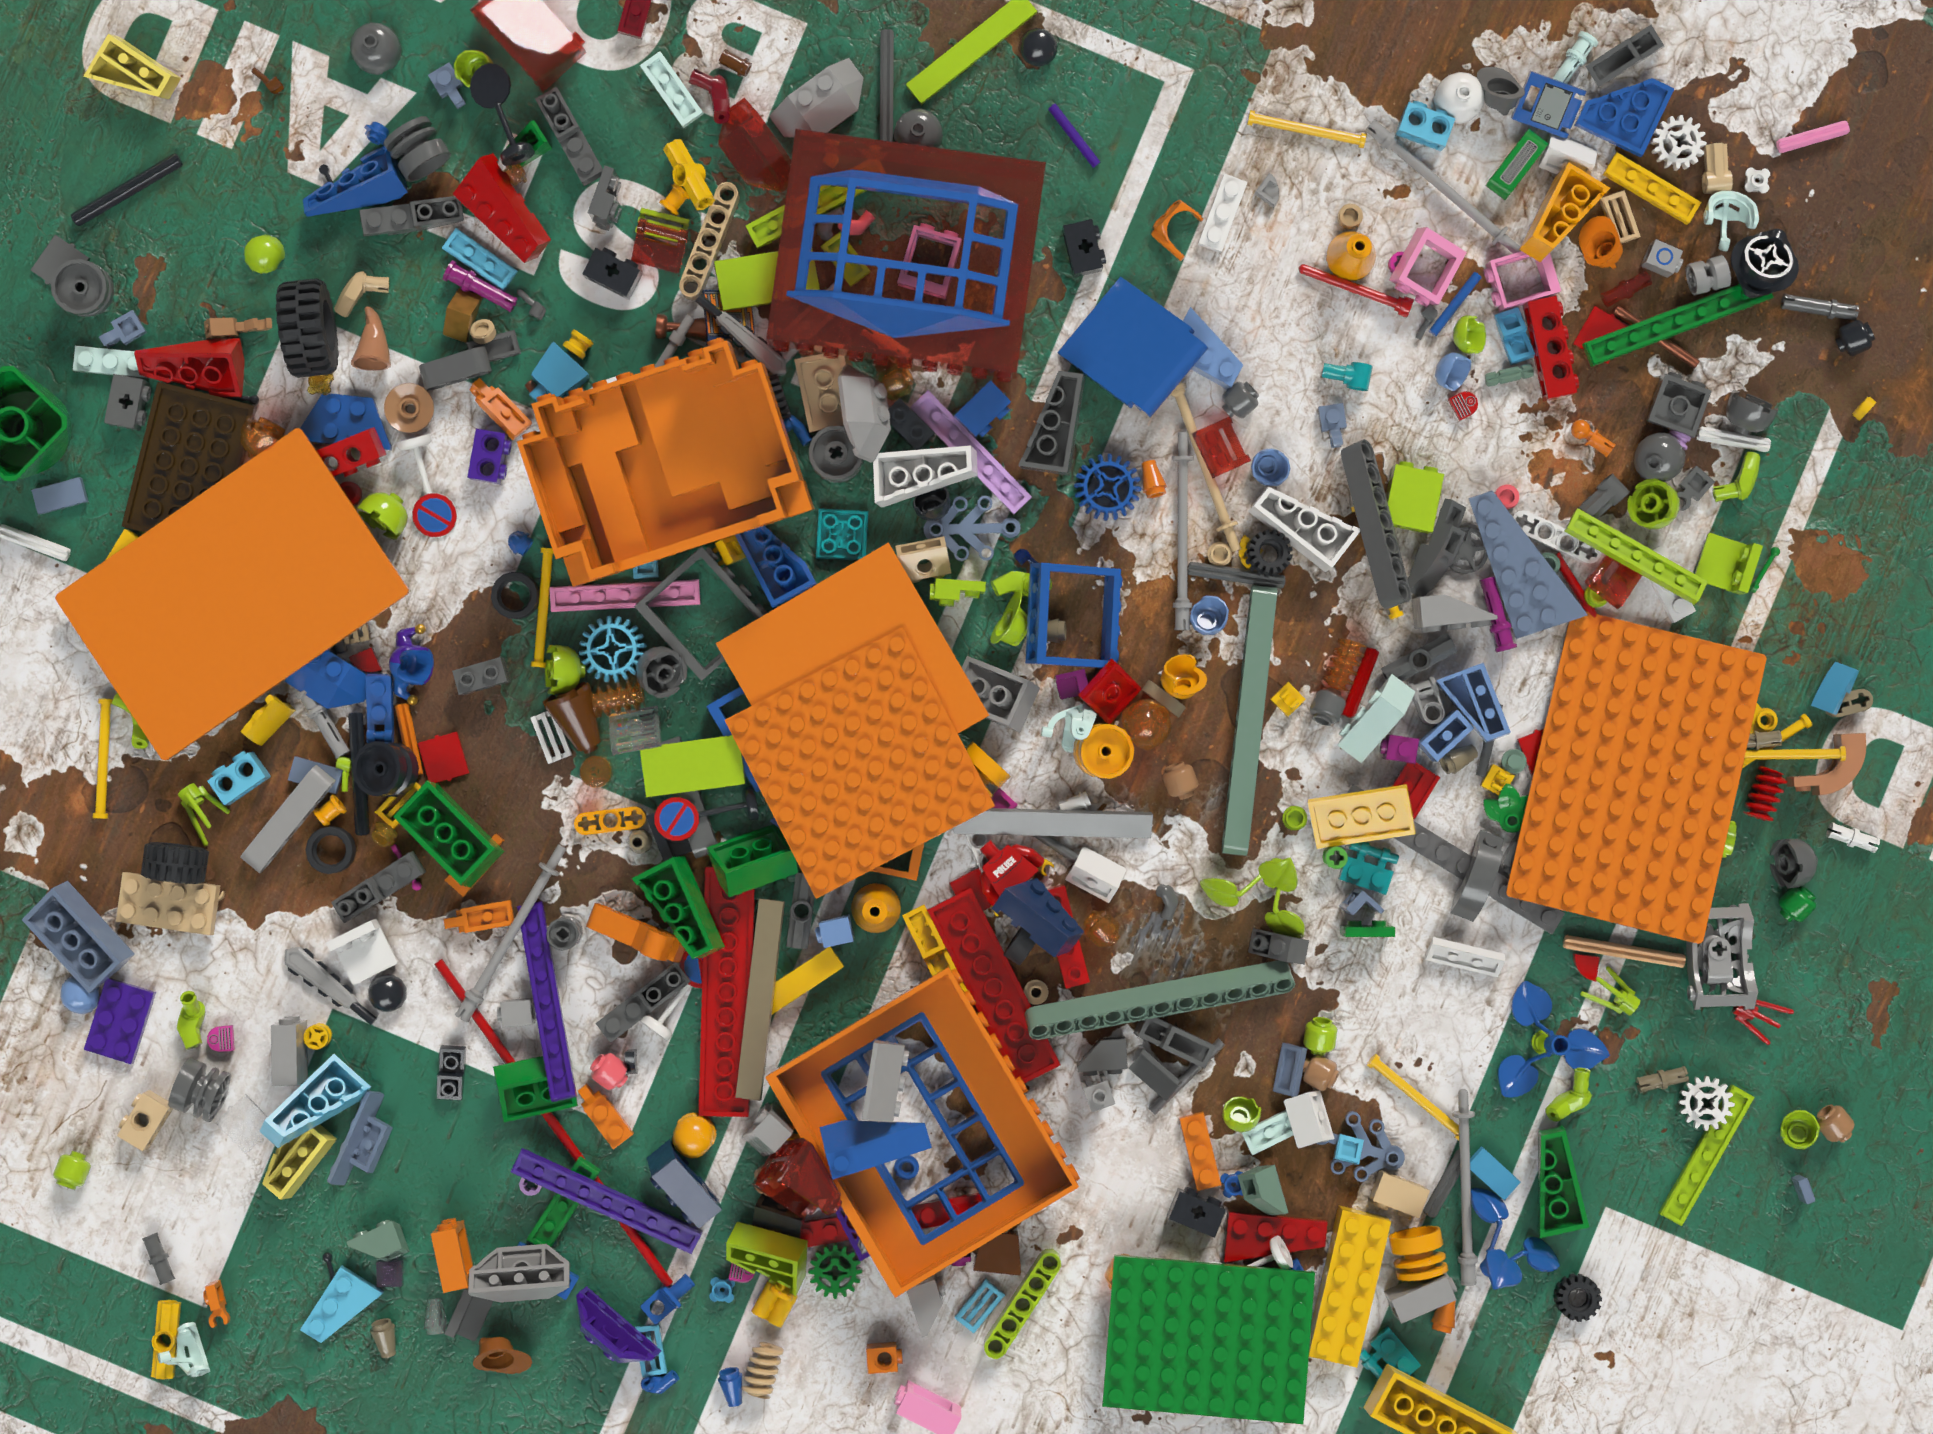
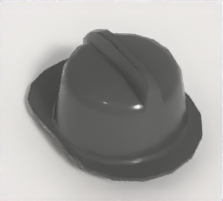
[1477,67,1525,116]

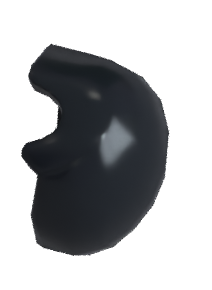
[1018,28,1058,67]
[913,487,951,521]
[368,974,407,1012]

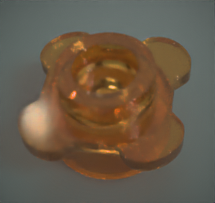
[503,164,527,186]

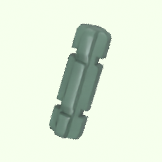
[1485,364,1534,387]

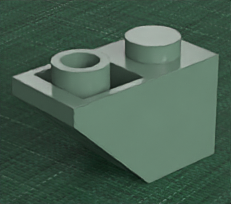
[1237,1165,1288,1215]
[347,1220,410,1262]

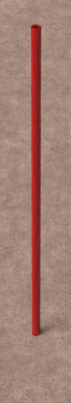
[434,959,673,1287]

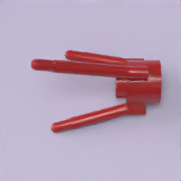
[1732,1000,1794,1045]

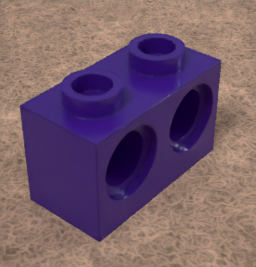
[467,428,512,485]

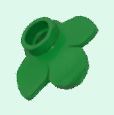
[1483,783,1528,833]

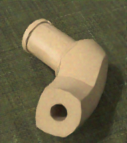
[334,271,389,317]

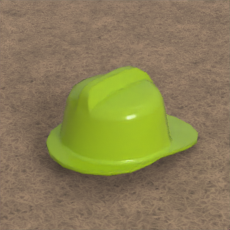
[990,590,1028,646]

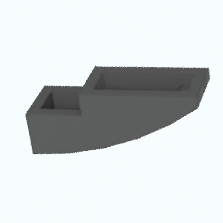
[1586,25,1665,87]
[1133,1017,1216,1068]

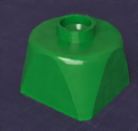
[0,366,72,481]

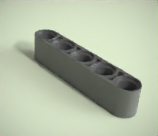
[658,736,718,859]

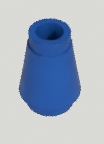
[718,1367,743,1407]

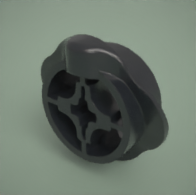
[1731,229,1799,298]

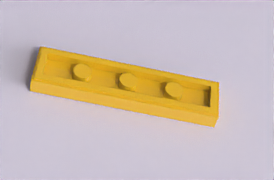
[1602,152,1702,225]

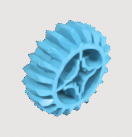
[579,616,647,683]

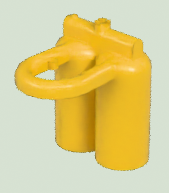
[751,1280,798,1328]

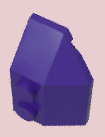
[576,1286,661,1363]

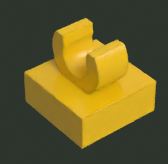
[712,535,746,566]
[1270,682,1306,717]
[1480,764,1514,796]

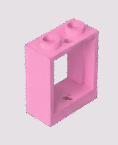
[897,223,962,299]
[1389,227,1467,307]
[1484,251,1561,312]
[894,1380,961,1434]

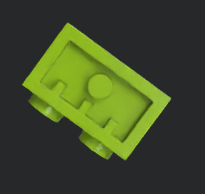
[1695,533,1763,595]

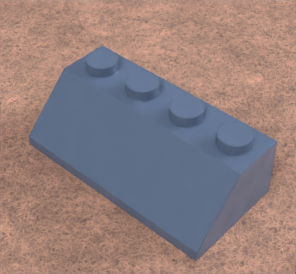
[22,881,135,993]

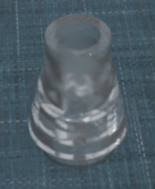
[423,1298,448,1335]

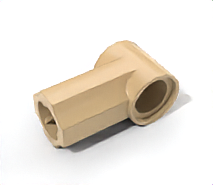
[1702,143,1733,194]

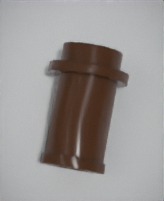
[719,49,752,77]

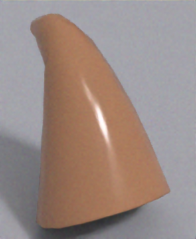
[351,307,391,371]

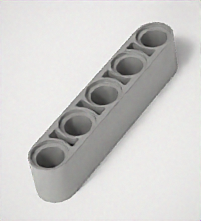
[240,765,336,873]

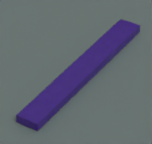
[517,901,577,1102]
[510,1148,703,1254]

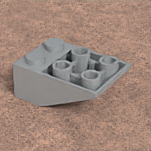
[1411,595,1498,633]

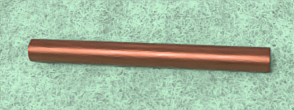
[1613,305,1700,369]

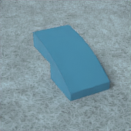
[1494,307,1535,365]
[1811,662,1859,715]
[1470,1146,1521,1201]

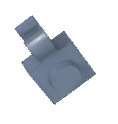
[428,62,466,109]
[99,310,147,348]
[1317,403,1347,448]

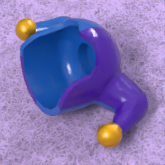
[389,624,434,705]

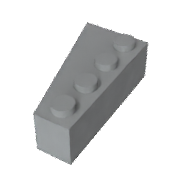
[742,1101,795,1157]

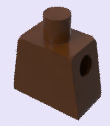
[973,1230,1021,1276]

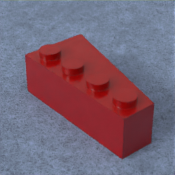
[453,153,551,263]

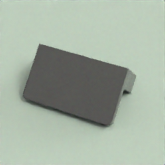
[1129,1049,1183,1101]
[445,1287,493,1341]

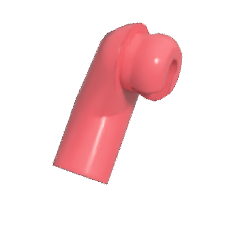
[838,210,875,235]

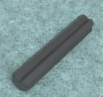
[1423,1149,1460,1218]

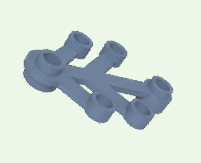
[924,496,1020,561]
[1317,1111,1405,1182]

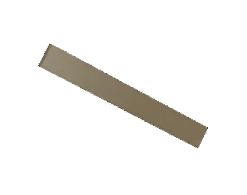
[736,898,785,1101]

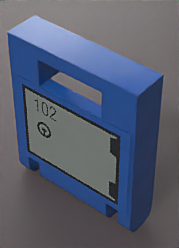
[1511,70,1586,139]

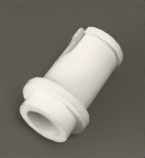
[1058,791,1092,810]

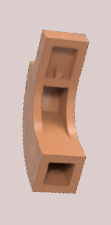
[1787,733,1866,795]

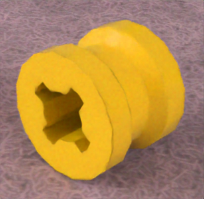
[562,329,594,360]
[303,1023,332,1050]

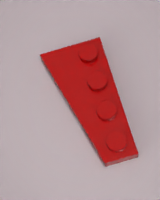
[1223,1211,1328,1262]

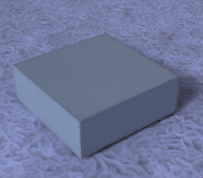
[1791,1175,1815,1204]

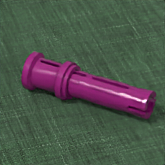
[442,260,518,313]
[1479,576,1517,653]

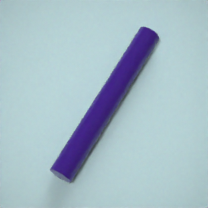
[1048,103,1101,168]

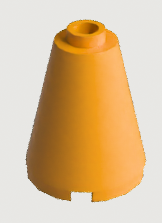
[1326,231,1376,281]
[851,883,901,933]

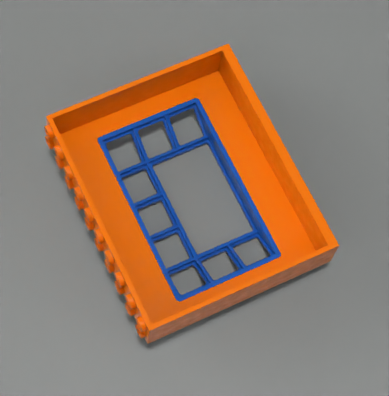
[765,966,1080,1298]

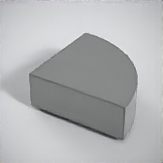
[1254,173,1279,209]

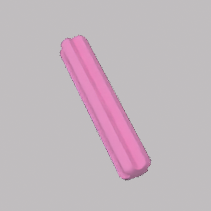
[1776,121,1850,153]

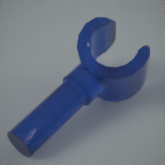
[1013,549,1038,565]

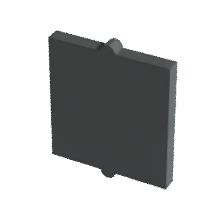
[31,235,90,285]

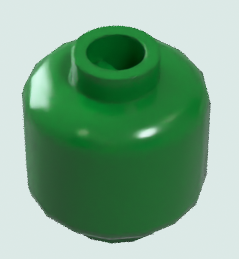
[1778,886,1816,922]

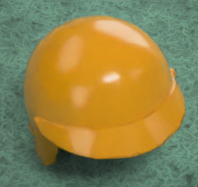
[1160,654,1207,699]
[672,1112,716,1158]

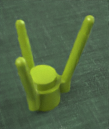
[178,783,230,847]
[1580,966,1641,1015]

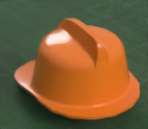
[1578,216,1623,269]

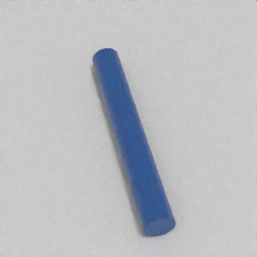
[1429,272,1482,336]

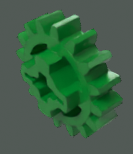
[808,1243,863,1299]

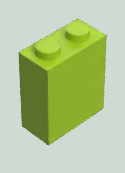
[1386,461,1444,534]

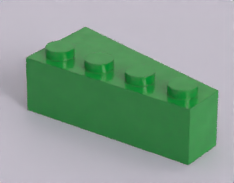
[632,856,725,959]

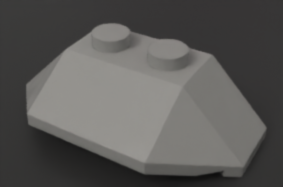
[769,58,864,140]
[838,364,891,462]
[468,1244,570,1302]

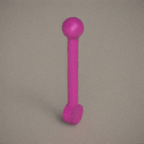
[391,844,422,891]

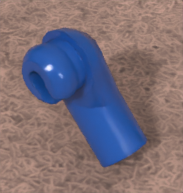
[783,415,813,446]
[641,1370,679,1394]

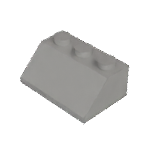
[862,1040,909,1122]

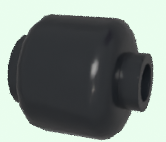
[1835,320,1875,357]

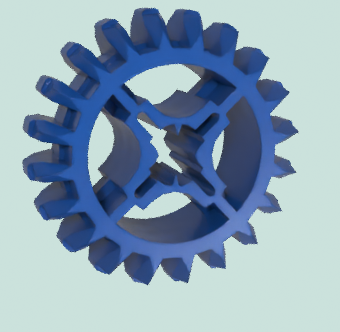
[1074,454,1141,521]

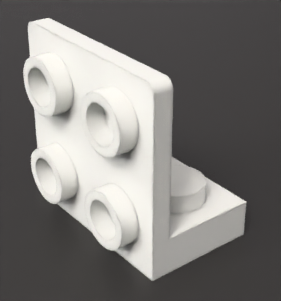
[326,919,398,985]

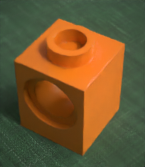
[866,1342,903,1374]

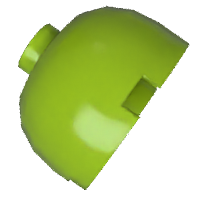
[1627,479,1680,529]
[356,492,408,540]
[545,645,585,694]

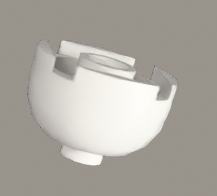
[1434,72,1485,124]

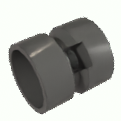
[546,916,583,950]

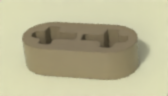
[1141,680,1186,718]
[1825,689,1873,717]

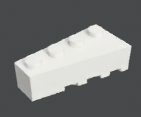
[873,446,978,508]
[1248,487,1360,573]

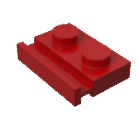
[1391,762,1440,820]

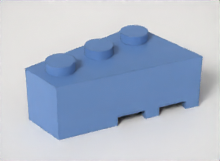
[1183,307,1243,390]
[1436,662,1511,743]

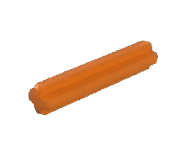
[395,703,423,775]

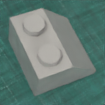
[907,1274,946,1337]

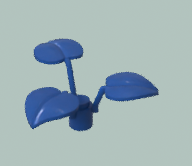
[1498,981,1610,1097]
[1471,1188,1560,1290]

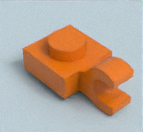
[203,1280,230,1328]

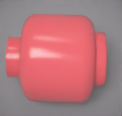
[590,1053,628,1090]

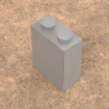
[271,1016,308,1086]
[1384,1272,1457,1324]

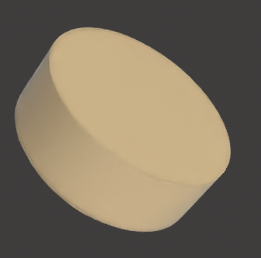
[1337,204,1363,230]
[470,319,496,344]

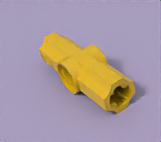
[663,139,715,210]
[151,1300,181,1379]

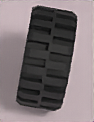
[276,278,339,378]

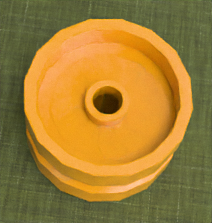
[1073,724,1134,779]

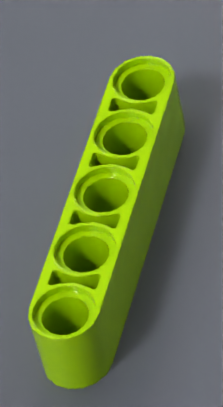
[984,1249,1061,1359]

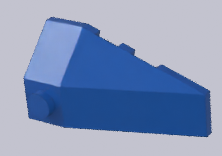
[303,146,408,217]
[735,526,817,609]
[820,1120,932,1179]

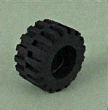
[141,842,209,884]

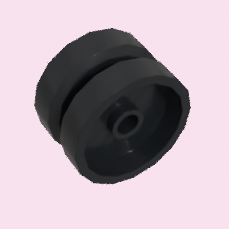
[353,741,419,797]

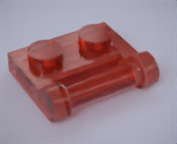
[631,218,689,274]
[1192,416,1251,479]
[1585,555,1642,610]

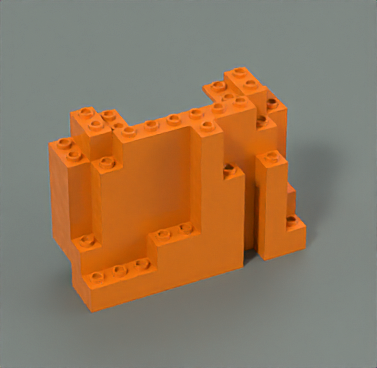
[517,338,815,587]

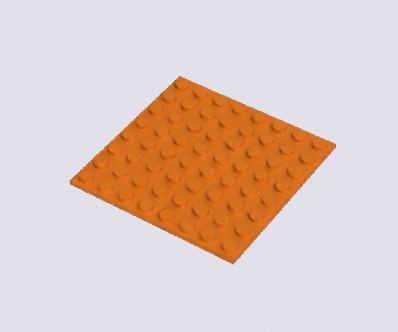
[716,542,990,734]
[725,627,995,899]

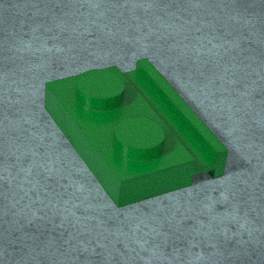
[1340,920,1395,937]

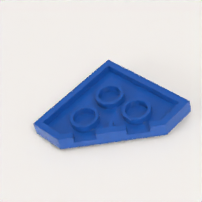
[1574,78,1674,157]

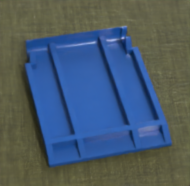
[1057,276,1208,418]

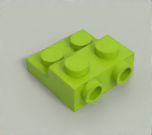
[929,578,986,607]

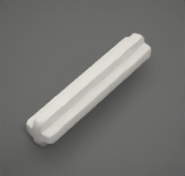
[1697,426,1771,452]
[0,524,71,561]

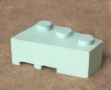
[1338,674,1415,763]

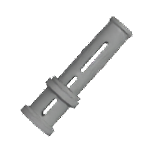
[296,690,350,759]

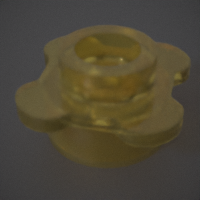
[307,374,334,395]
[372,821,398,847]

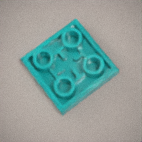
[816,508,869,561]

